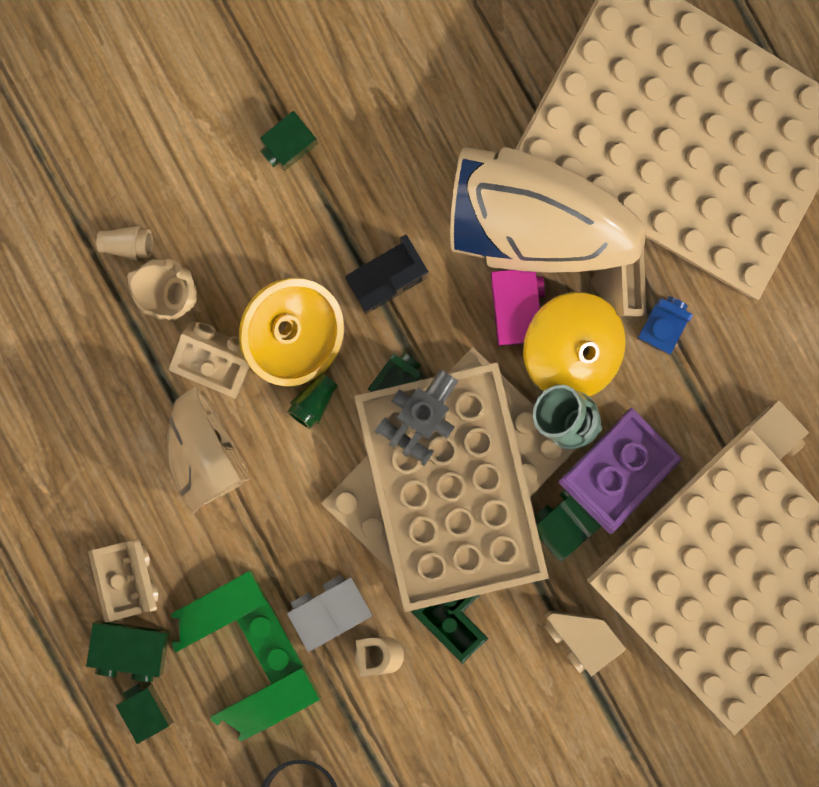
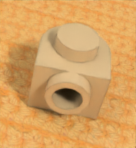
[355,637,404,677]

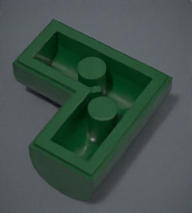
[411,594,489,664]

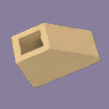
[544,611,626,677]

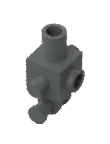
[374,369,458,466]

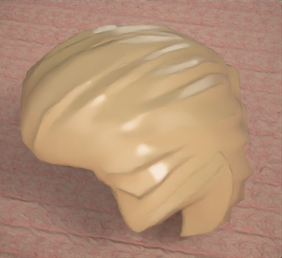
[127,259,197,321]

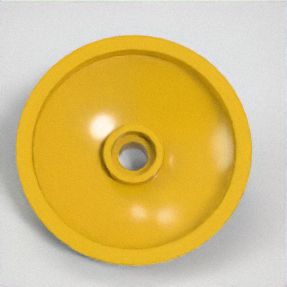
[239,277,344,386]
[523,292,626,397]

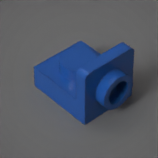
[637,296,693,355]

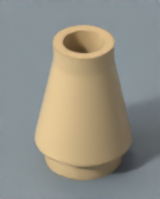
[96,225,153,262]

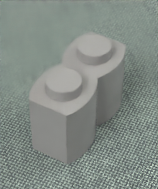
[287,575,373,652]

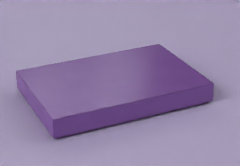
[558,407,683,534]

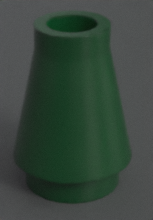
[287,373,338,429]

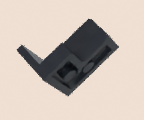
[345,234,429,314]

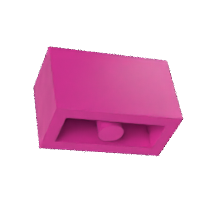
[490,270,545,347]

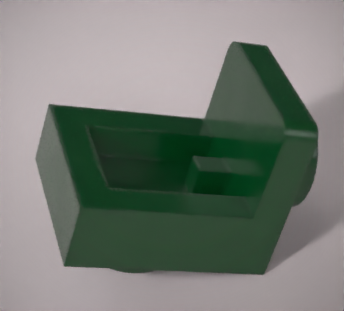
[368,352,423,392]

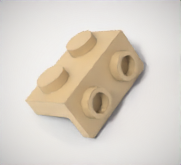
[88,539,158,622]

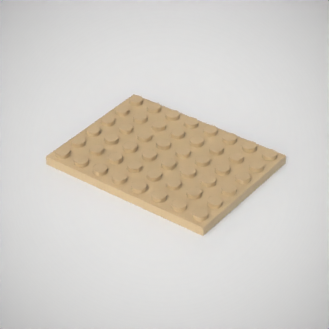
[515,0,819,300]

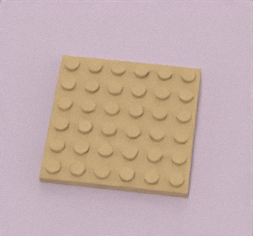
[587,427,819,736]

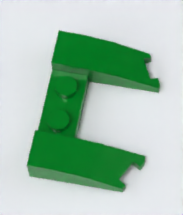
[171,569,321,741]

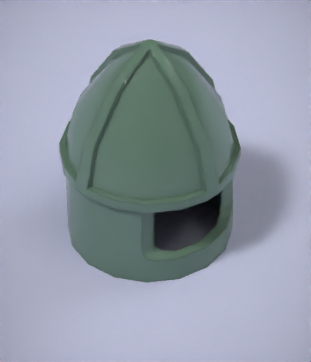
[533,385,602,450]

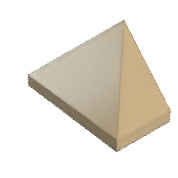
[589,248,647,317]

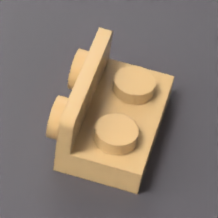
[168,321,249,399]

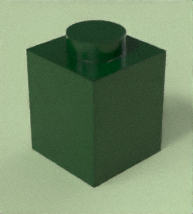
[260,110,318,171]
[116,683,173,744]

